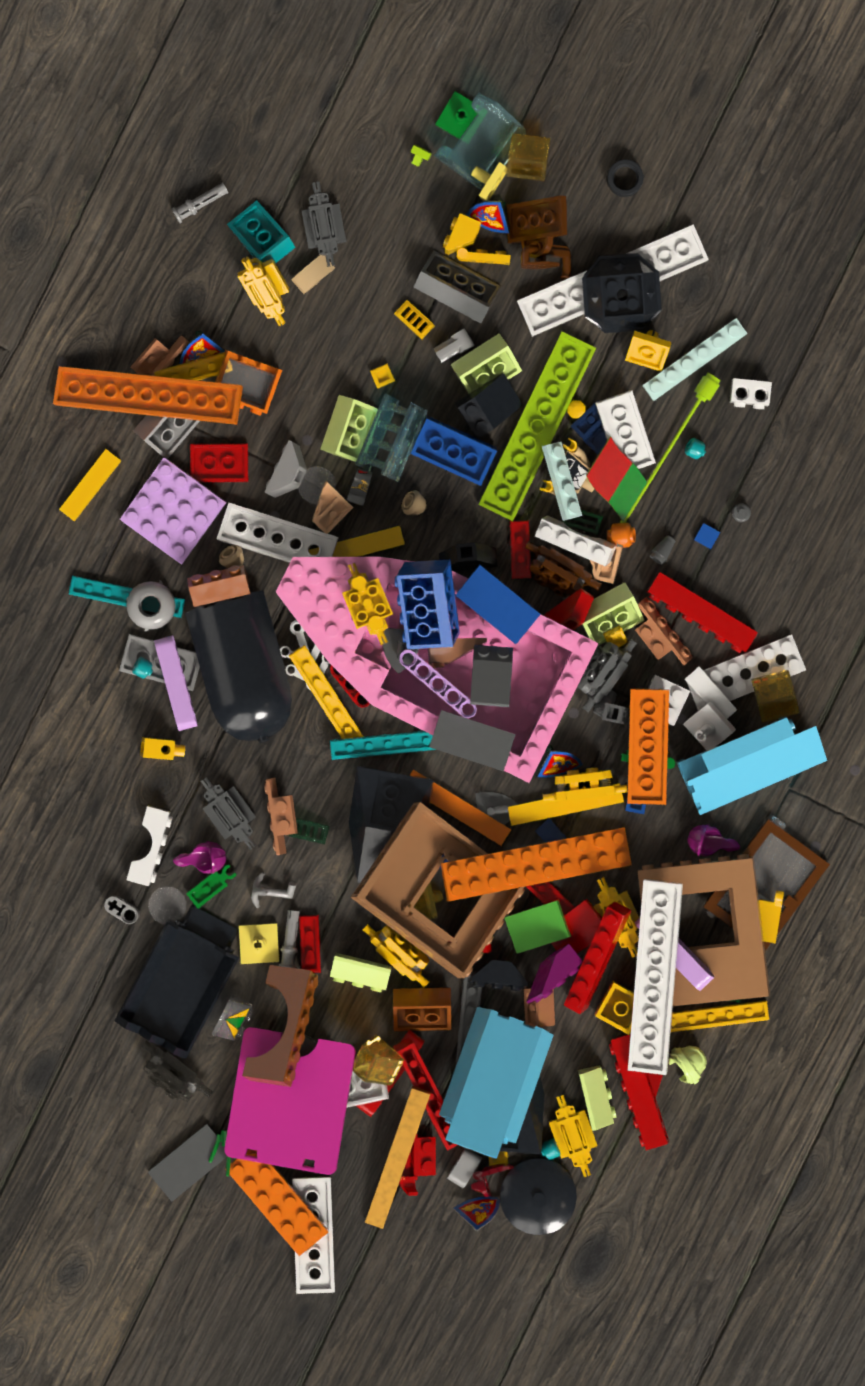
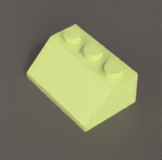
[451,334,522,394]
[320,395,380,464]
[582,583,645,646]
[330,953,392,992]
[578,1065,617,1131]

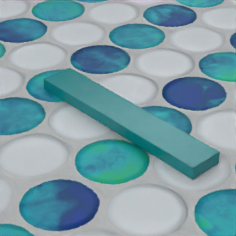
[69,576,185,618]
[330,731,436,760]

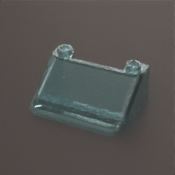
[434,93,526,191]

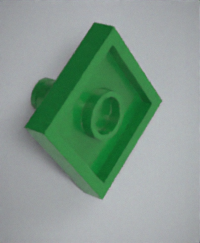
[435,91,488,144]

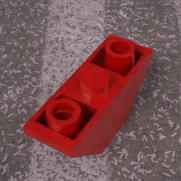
[543,588,594,631]

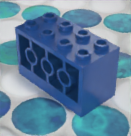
[410,416,497,486]
[395,560,460,649]

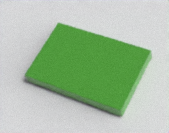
[504,900,571,954]

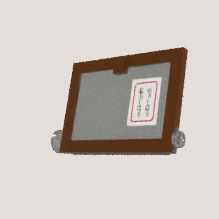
[703,814,830,951]

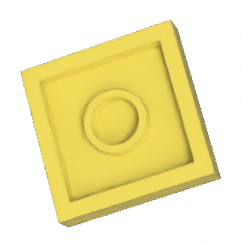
[471,162,508,202]
[239,923,279,964]

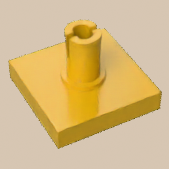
[625,330,671,372]

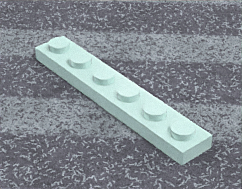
[642,318,747,401]

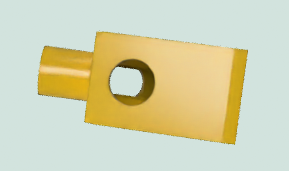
[140,737,185,760]

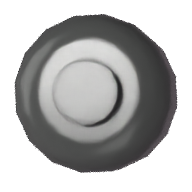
[731,503,751,522]

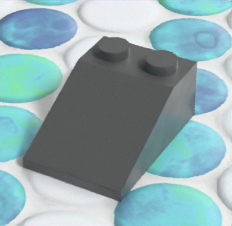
[470,645,513,707]

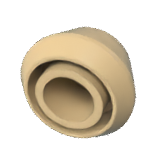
[402,490,427,515]
[219,545,244,569]

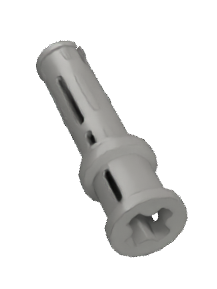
[171,182,228,223]
[279,910,300,968]

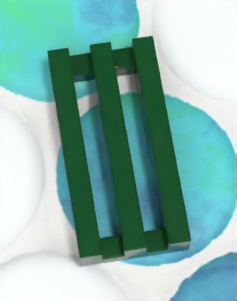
[561,510,603,535]

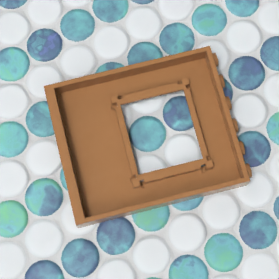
[351,802,525,978]
[638,854,770,1006]

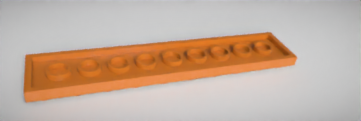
[53,366,243,425]
[440,827,632,901]

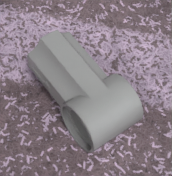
[434,329,474,363]

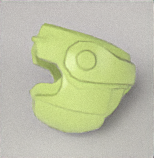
[669,1045,707,1084]

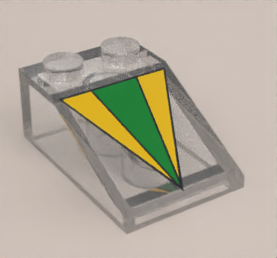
[212,994,254,1041]

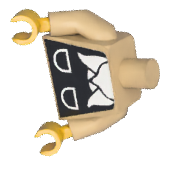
[540,438,594,495]

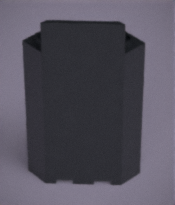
[114,905,240,1059]

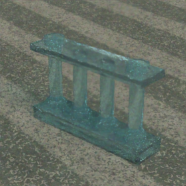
[355,394,428,482]

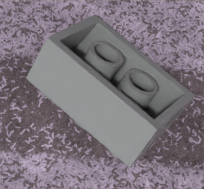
[133,415,200,459]

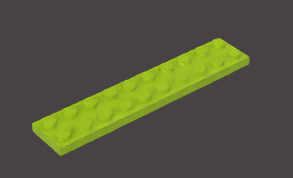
[478,332,596,521]

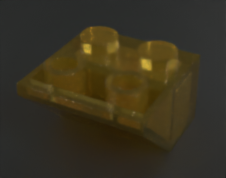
[506,133,551,181]
[751,670,800,723]
[353,1035,405,1086]

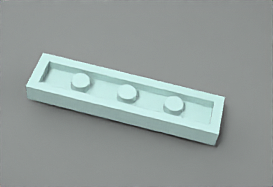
[542,442,582,521]

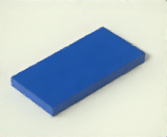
[455,565,541,645]

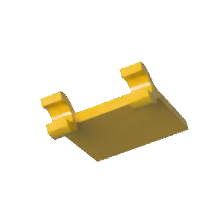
[759,890,784,943]

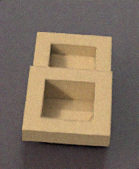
[292,255,335,294]

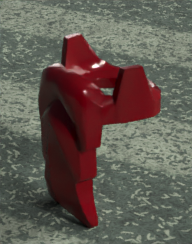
[471,1163,514,1197]

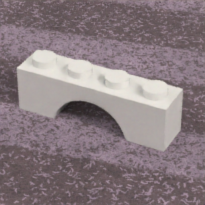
[535,516,617,566]
[127,806,173,886]

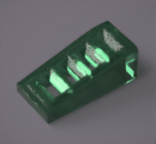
[287,817,330,845]

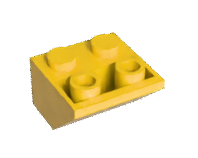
[443,214,481,255]

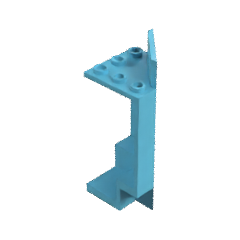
[676,716,827,815]

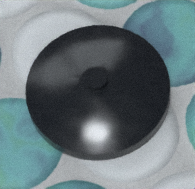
[500,1157,577,1235]

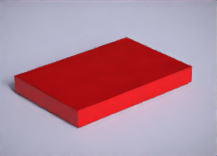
[190,444,248,483]
[551,899,602,953]

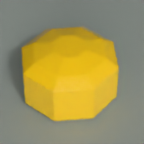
[567,400,586,419]

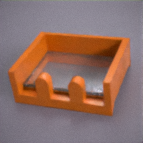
[215,350,282,416]

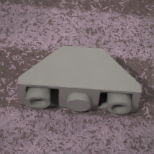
[265,440,307,498]

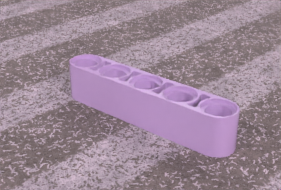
[154,635,198,731]
[399,650,477,718]
[635,918,714,991]

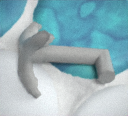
[251,872,296,908]

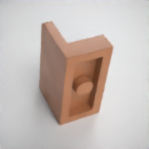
[524,988,555,1028]

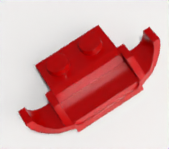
[399,1134,436,1196]

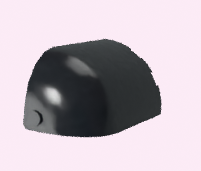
[185,591,292,743]

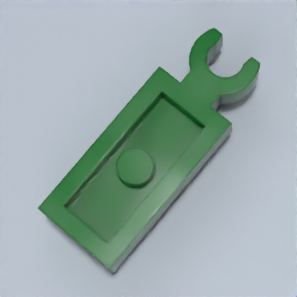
[186,864,237,909]

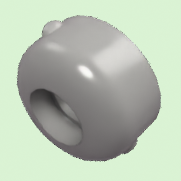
[126,580,176,631]

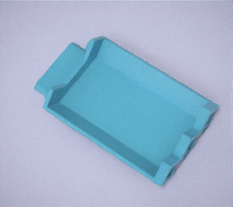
[439,1007,554,1159]

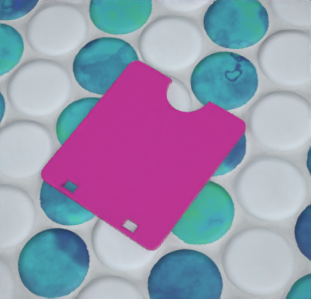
[225,1027,356,1175]

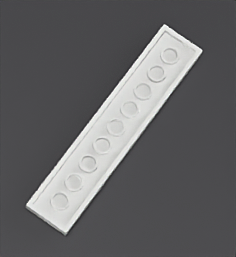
[517,224,709,337]
[628,879,683,1075]

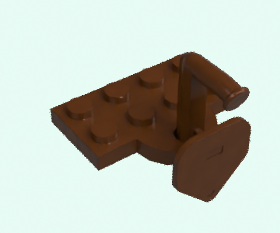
[507,195,571,280]

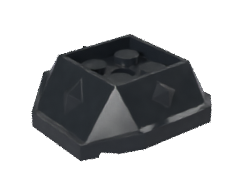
[582,253,662,333]

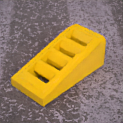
[394,300,435,340]

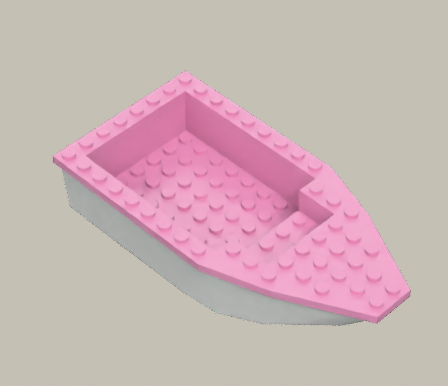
[276,557,598,783]

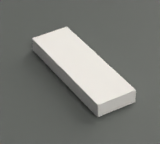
[685,667,737,719]

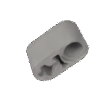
[104,895,140,924]
[447,1149,482,1188]

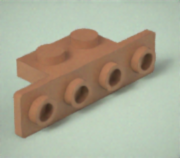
[130,336,189,376]
[635,597,693,665]
[264,778,298,855]

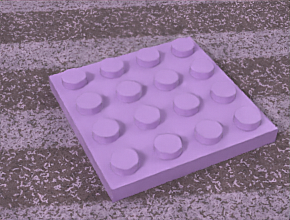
[120,457,227,565]

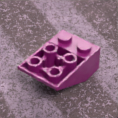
[526,944,583,1004]

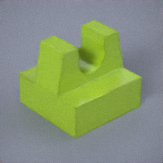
[411,144,432,167]

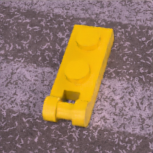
[457,248,510,265]

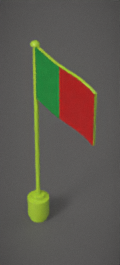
[586,373,721,523]

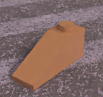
[428,638,487,668]

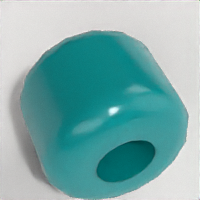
[685,438,706,459]
[132,657,153,679]
[541,1138,561,1160]

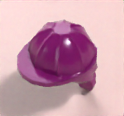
[687,824,740,857]
[173,841,226,874]

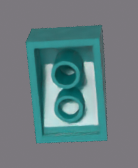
[227,200,296,264]

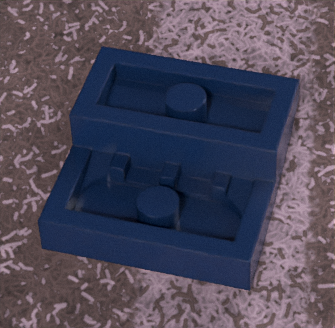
[571,400,607,456]

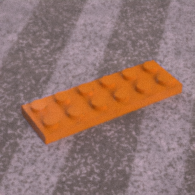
[627,688,669,805]
[225,1149,329,1256]

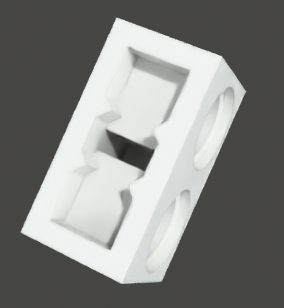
[730,378,772,409]

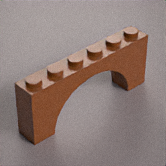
[242,965,318,1087]

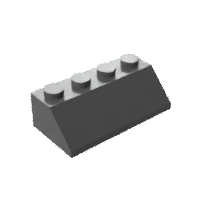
[414,251,501,323]

